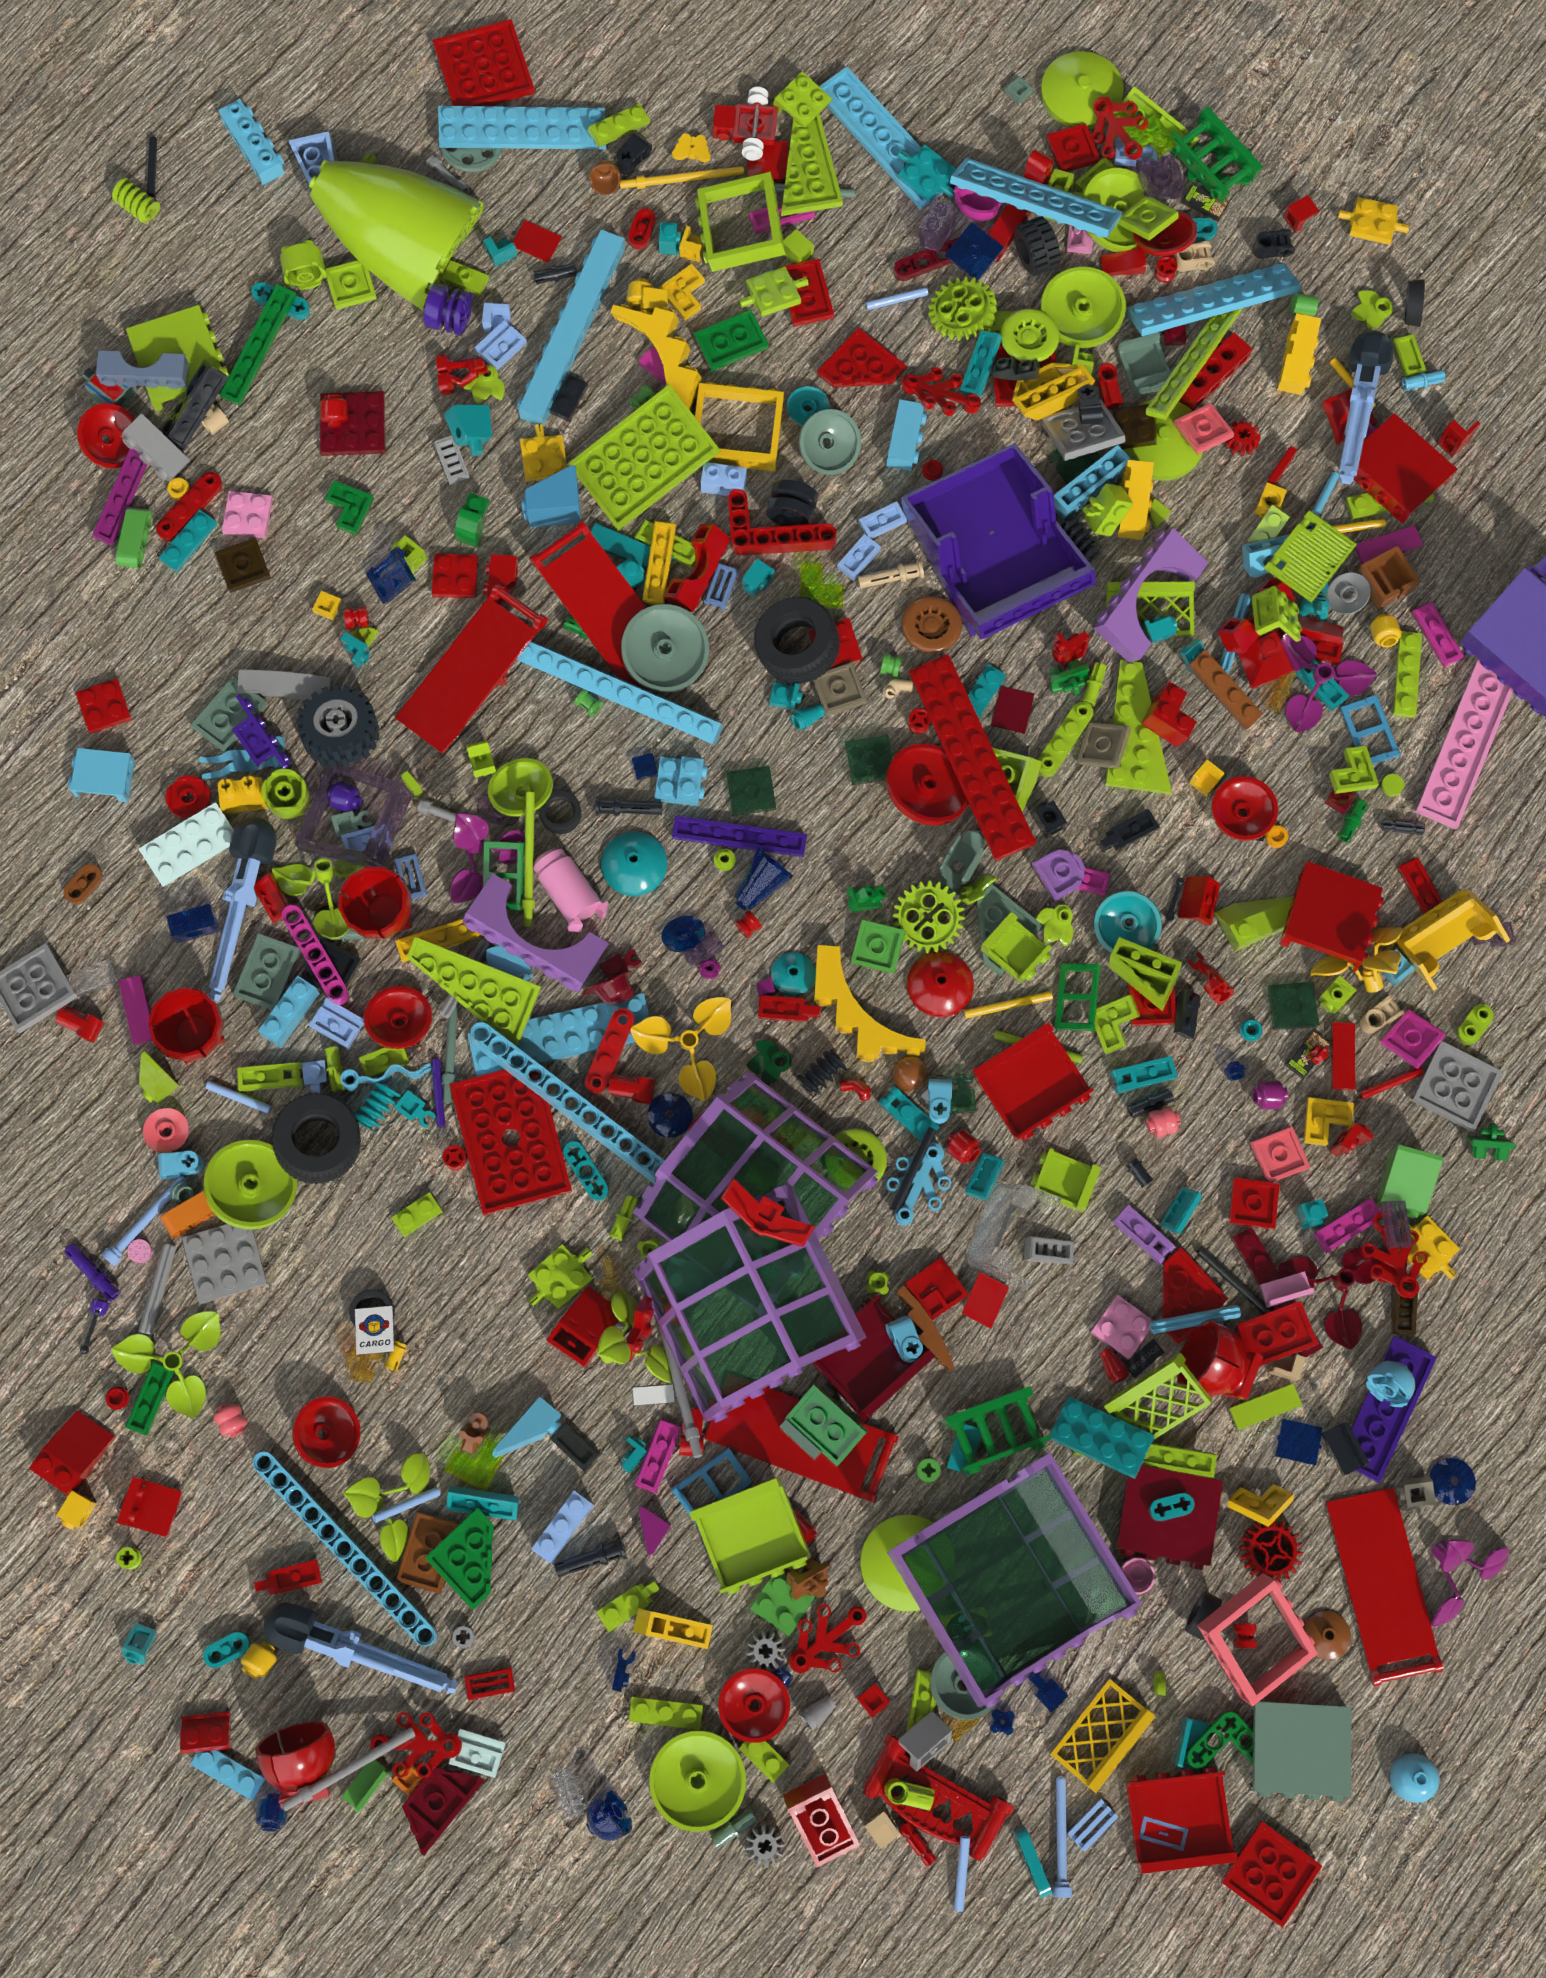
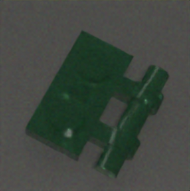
[1047,448,1101,484]
[927,1073,977,1115]

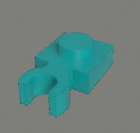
[394,1090,436,1128]

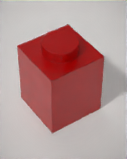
[713,105,736,141]

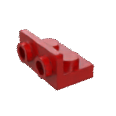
[1052,631,1090,668]
[1329,1123,1374,1157]

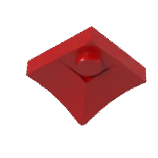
[1321,388,1378,445]
[808,618,863,669]
[1238,631,1295,689]
[904,1257,969,1321]

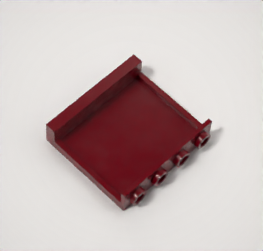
[810,1294,935,1422]
[1114,1465,1223,1570]

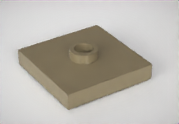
[812,662,867,717]
[1077,722,1131,769]

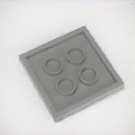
[1041,399,1125,461]
[0,943,78,1034]
[1411,1041,1503,1132]
[182,1224,268,1305]

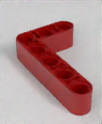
[979,149,1054,262]
[728,489,837,556]

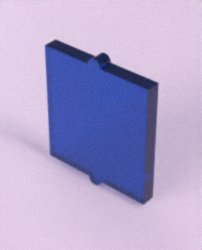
[1275,1419,1323,1466]

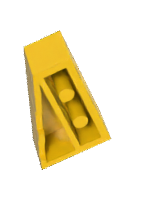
[1277,313,1321,395]
[1117,460,1154,540]

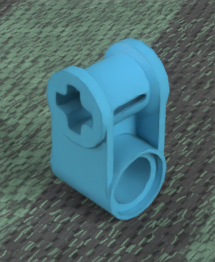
[928,1079,952,1124]
[157,1151,205,1179]
[886,1315,923,1363]

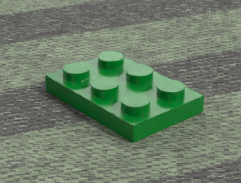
[693,310,769,372]
[785,1383,869,1466]

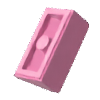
[1066,225,1093,254]

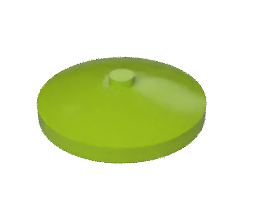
[1041,51,1124,129]
[1081,168,1157,252]
[1041,267,1126,348]
[1123,400,1203,481]
[203,1140,297,1230]
[860,1515,955,1612]
[649,1730,746,1832]

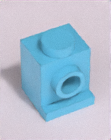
[1381,949,1416,987]

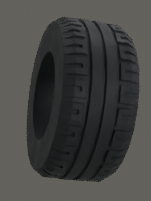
[754,597,840,684]
[271,1093,361,1184]

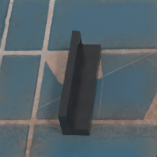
[162,359,228,450]

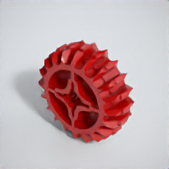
[1239,1520,1304,1583]

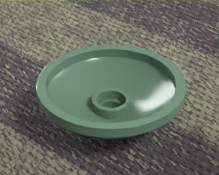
[799,409,861,475]
[930,1646,1000,1720]

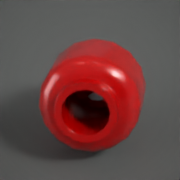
[320,395,348,428]
[946,1130,981,1164]

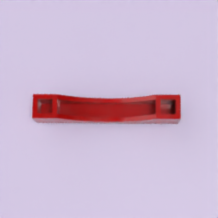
[482,554,519,686]

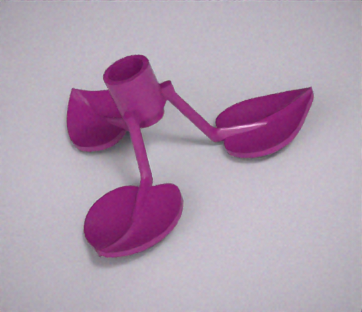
[1282,633,1377,732]
[450,813,525,904]
[1431,1539,1510,1627]

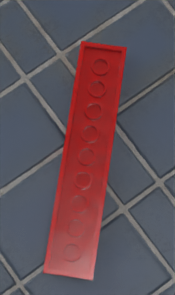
[908,654,1036,862]

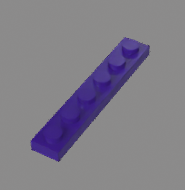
[672,816,807,858]

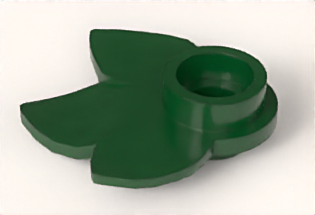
[746,1040,792,1084]

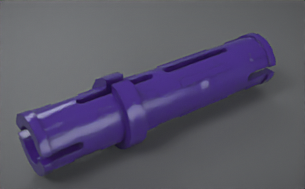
[64,1243,121,1302]

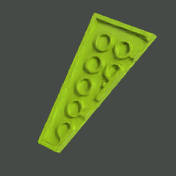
[781,114,843,216]
[1105,660,1172,795]
[407,937,542,1047]

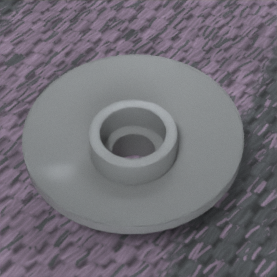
[1327,573,1371,614]

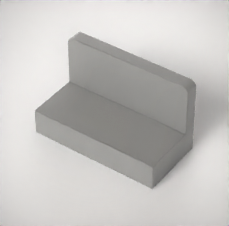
[898,1712,952,1772]

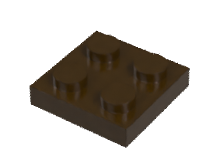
[1113,404,1157,450]
[215,537,271,593]

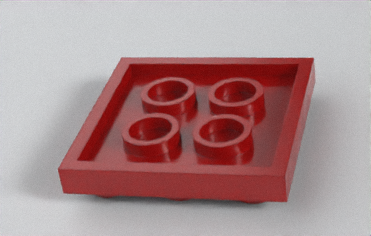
[1221,1821,1322,1928]

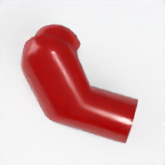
[840,1079,871,1101]

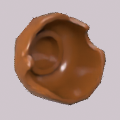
[589,160,621,195]
[891,1056,928,1092]

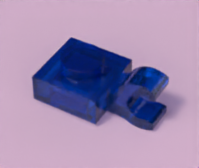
[612,1649,636,1692]
[1027,1671,1068,1713]

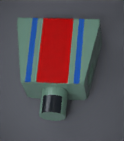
[83,368,138,407]

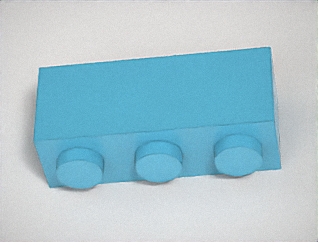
[886,399,927,471]
[258,976,320,1049]

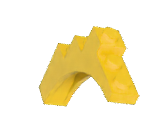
[610,304,702,412]
[814,945,926,1062]

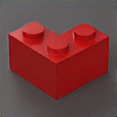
[1141,681,1197,747]

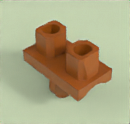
[459,1412,491,1454]
[786,1558,830,1600]

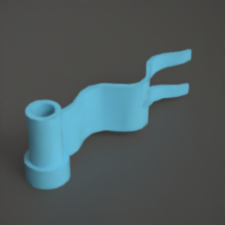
[199,736,286,779]
[340,1063,432,1092]

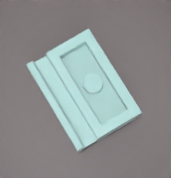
[449,1729,506,1778]

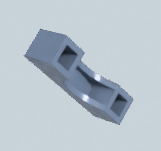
[96,350,189,389]

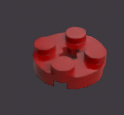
[165,775,212,820]

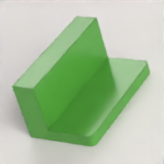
[342,1759,391,1813]

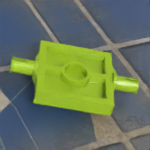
[738,267,809,317]
[528,1244,593,1310]

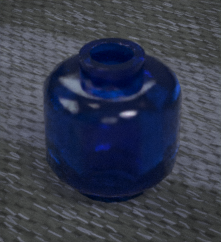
[255,1793,288,1832]

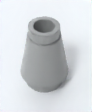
[800,1696,836,1731]

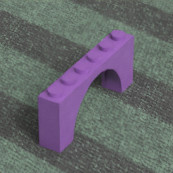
[1093,528,1208,663]
[462,874,609,993]

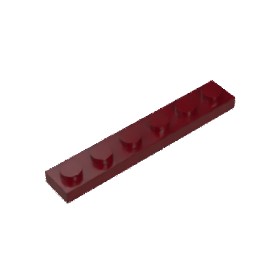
[1231,1227,1323,1357]

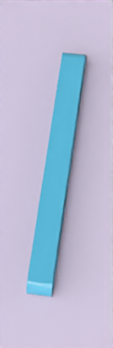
[470,1022,673,1185]
[253,1452,438,1646]

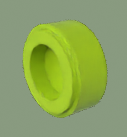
[1381,774,1404,797]

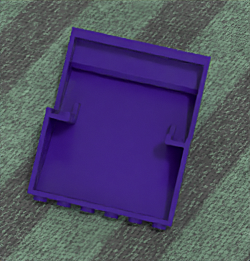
[901,443,1096,640]

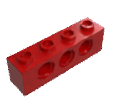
[1179,332,1253,411]

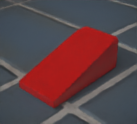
[1101,249,1146,276]

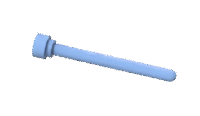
[101,1176,186,1267]
[1052,1775,1072,1898]

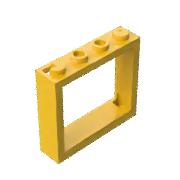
[695,382,784,472]

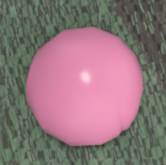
[1121,1557,1156,1594]

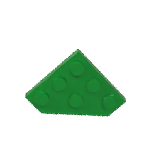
[424,1507,494,1610]

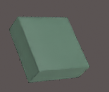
[1004,76,1034,105]

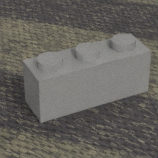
[121,413,190,482]

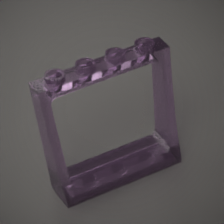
[295,763,412,867]

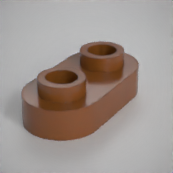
[64,864,103,905]

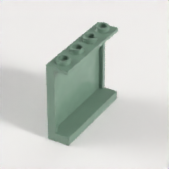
[1250,1701,1351,1801]

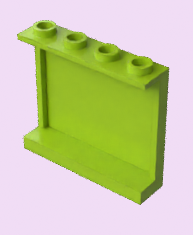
[126,305,229,412]
[689,1476,811,1595]

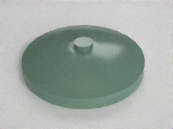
[621,604,709,693]

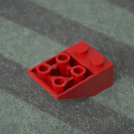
[546,1286,619,1370]

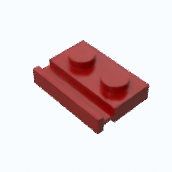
[180,1711,231,1754]

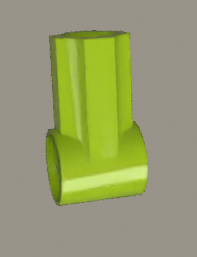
[884,1778,934,1811]

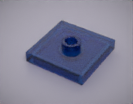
[945,222,1004,282]

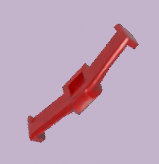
[721,1178,816,1247]

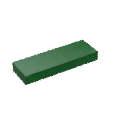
[125,1361,175,1436]

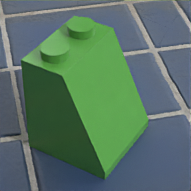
[1376,1145,1444,1218]

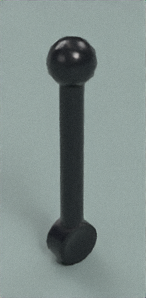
[1165,878,1184,922]

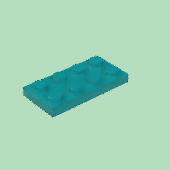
[1050,1396,1155,1479]

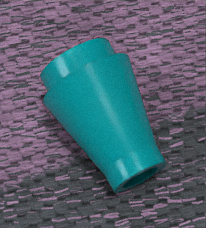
[791,704,825,730]

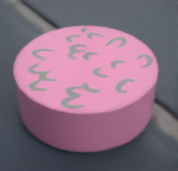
[127,1239,152,1263]

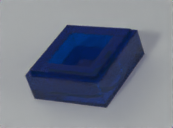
[631,753,658,781]

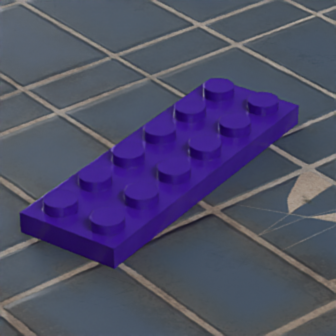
[1351,1336,1437,1483]

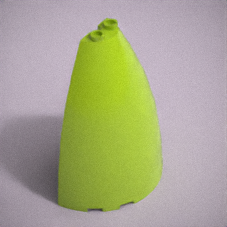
[309,159,485,310]

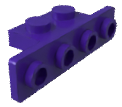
[232,694,292,770]

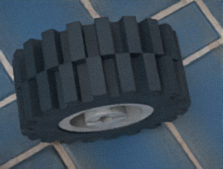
[297,685,380,769]

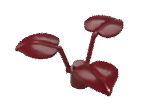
[1278,1247,1382,1350]

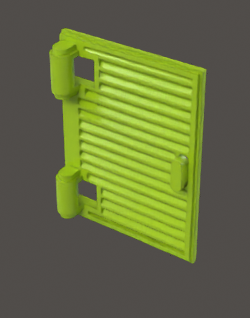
[1264,510,1357,603]

